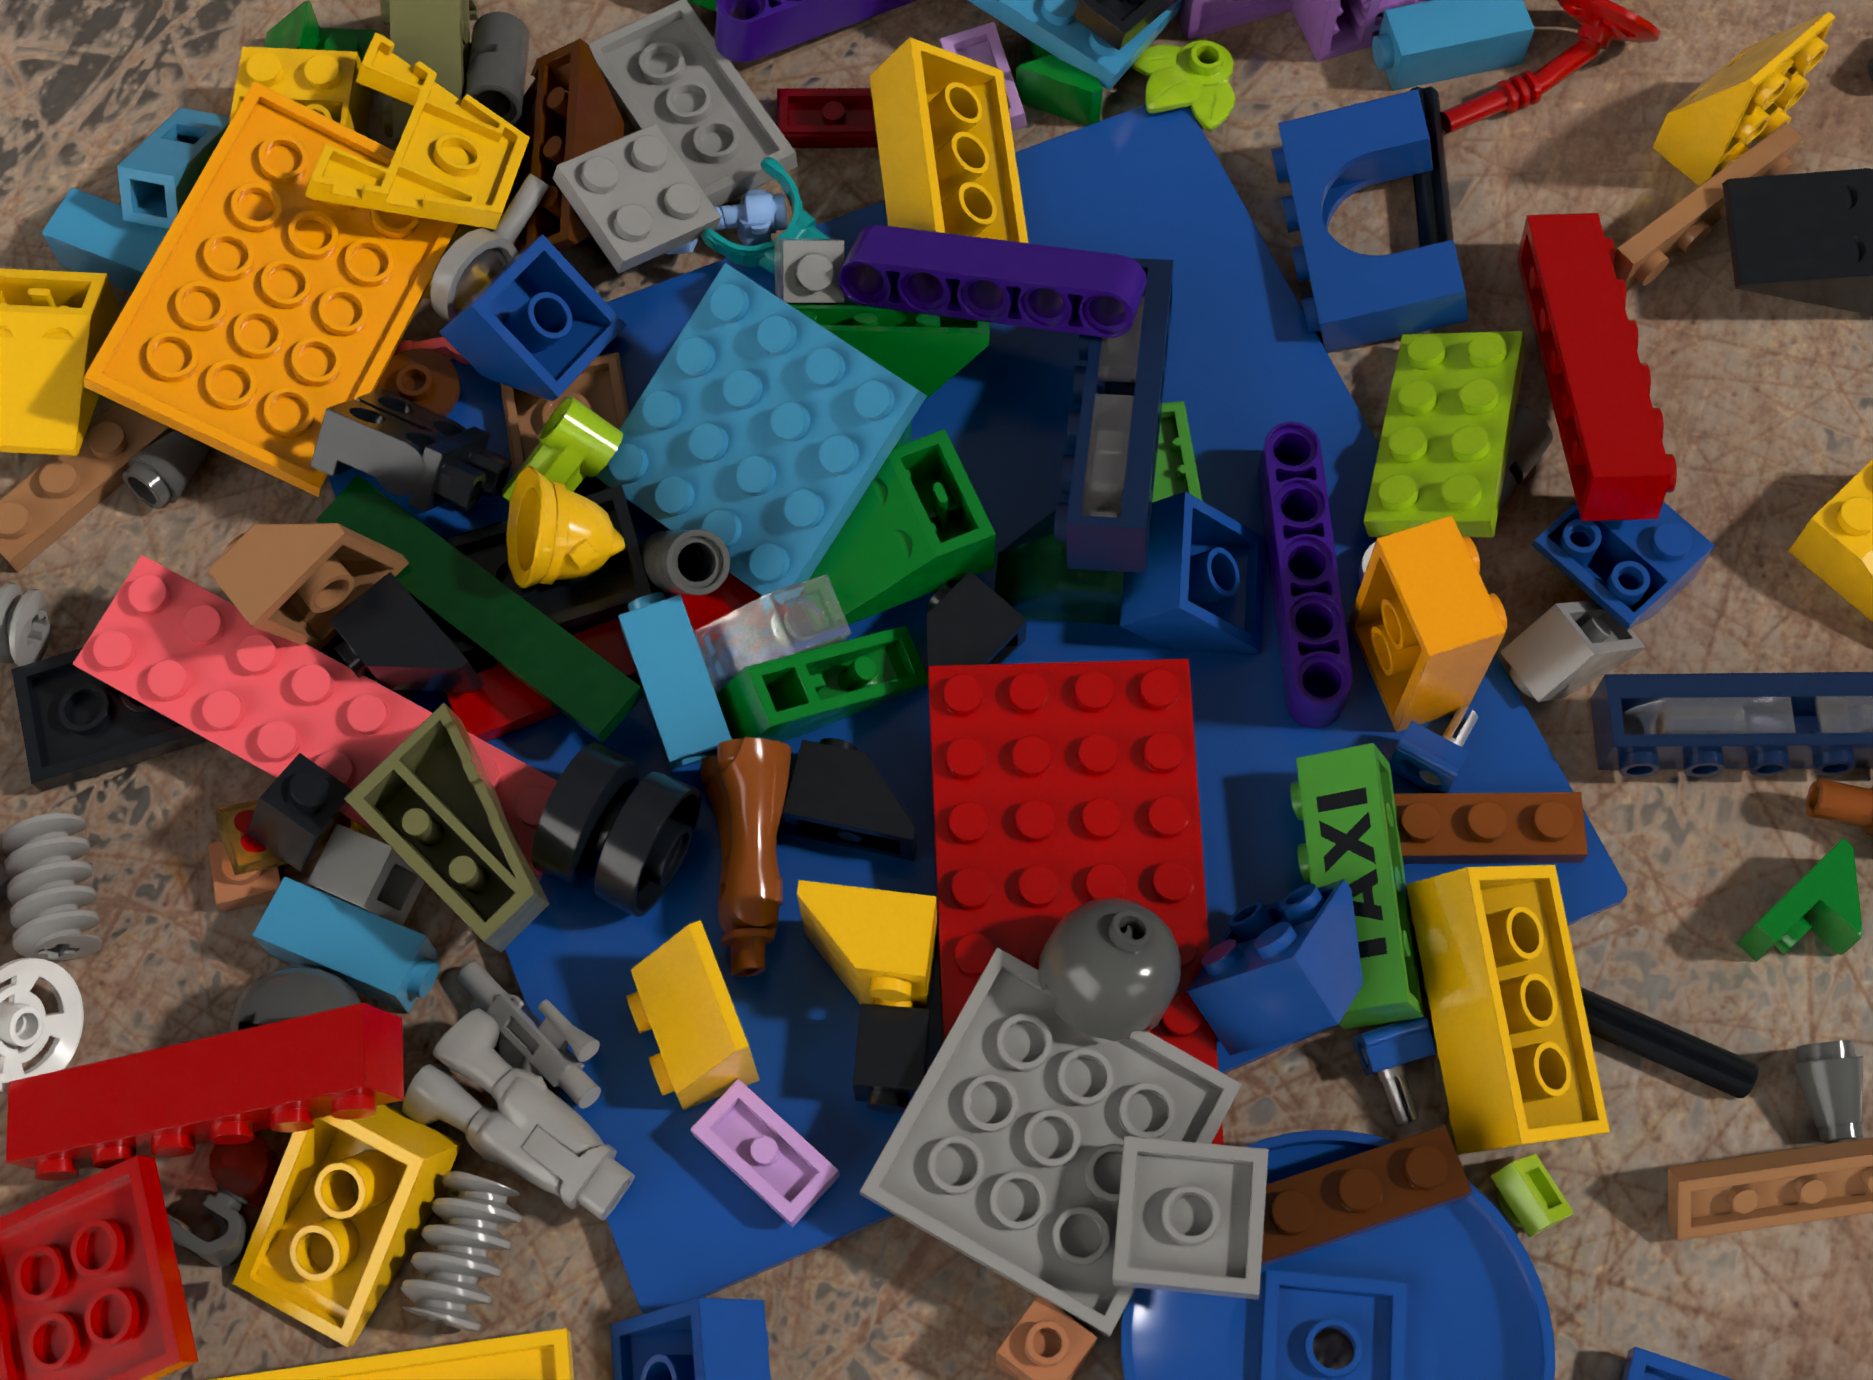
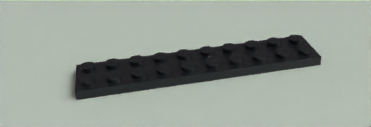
[12,485,653,792]

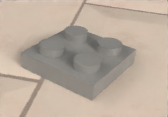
[553,123,722,274]
[1112,1136,1269,1300]

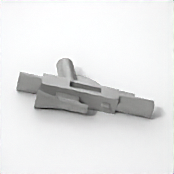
[457,962,601,1109]

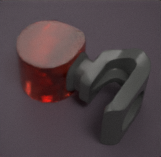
[167,1133,281,1268]

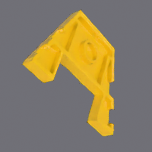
[305,32,530,230]

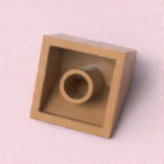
[208,523,409,651]

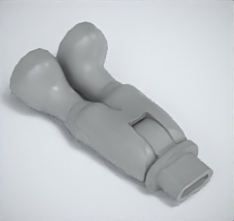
[402,1008,635,1221]

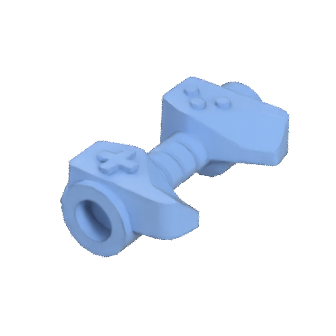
[666,189,788,255]

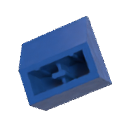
[1532,501,1715,630]
[1187,879,1363,1056]

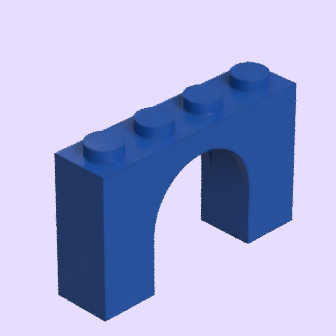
[1271,89,1469,353]

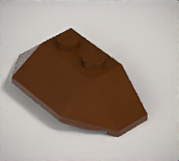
[501,38,624,253]

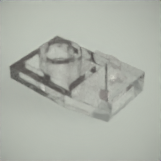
[694,574,851,693]

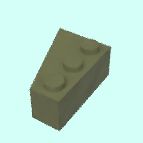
[380,0,479,146]
[344,703,549,952]

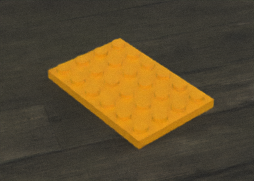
[84,81,461,497]

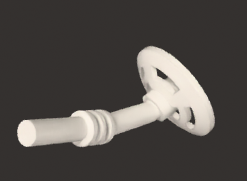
[0,958,84,1093]

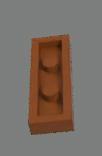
[1394,792,1588,864]

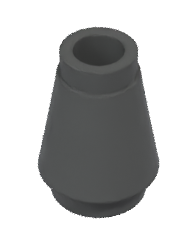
[123,430,213,509]
[1793,1040,1864,1142]

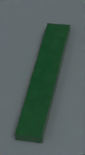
[315,475,645,743]

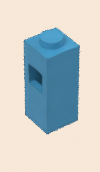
[1372,0,1535,91]
[117,107,230,229]
[41,187,169,293]
[618,592,732,771]
[252,876,439,1014]

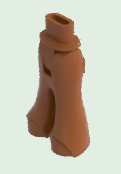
[700,737,791,977]

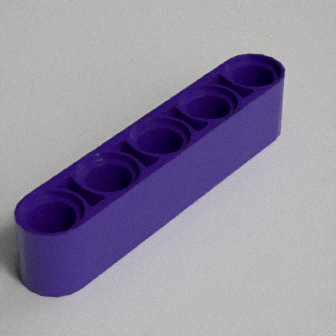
[715,0,917,62]
[838,225,1147,338]
[1258,421,1352,729]

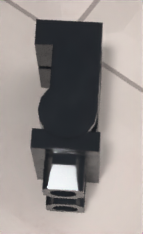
[310,388,512,512]

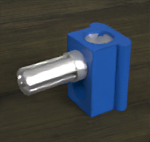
[1389,706,1478,793]
[1352,1015,1437,1125]

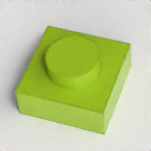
[1490,1153,1574,1237]

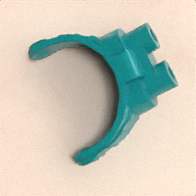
[702,157,829,275]

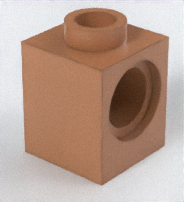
[995,1296,1097,1380]

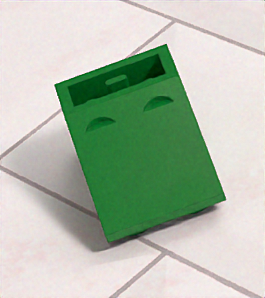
[800,429,996,636]

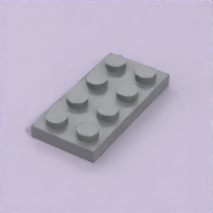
[588,0,798,207]

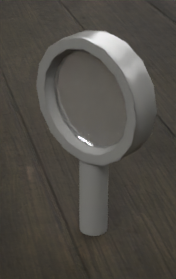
[430,173,550,322]

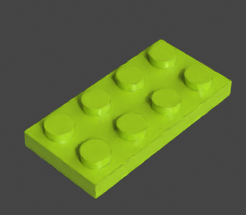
[1364,331,1526,537]

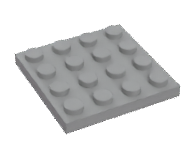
[860,947,1242,1337]

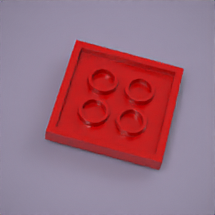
[0,1155,199,1380]

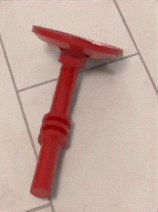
[1441,0,1661,133]

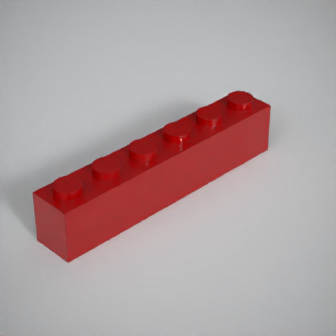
[1517,213,1677,521]
[6,1003,404,1181]

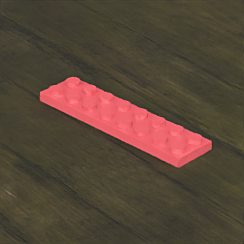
[72,555,557,881]

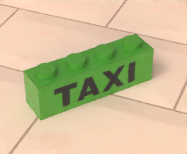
[1290,743,1424,1030]

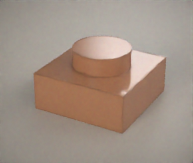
[207,836,284,912]

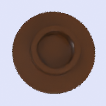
[374,349,461,417]

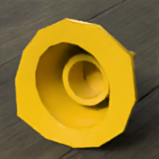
[506,466,625,588]

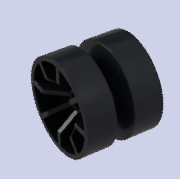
[532,742,701,917]

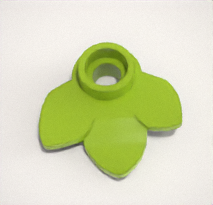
[1132,40,1236,131]

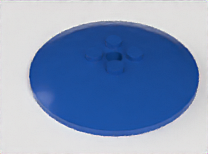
[1121,1130,1556,1380]

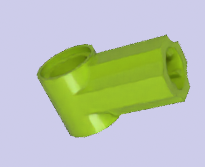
[502,395,623,502]

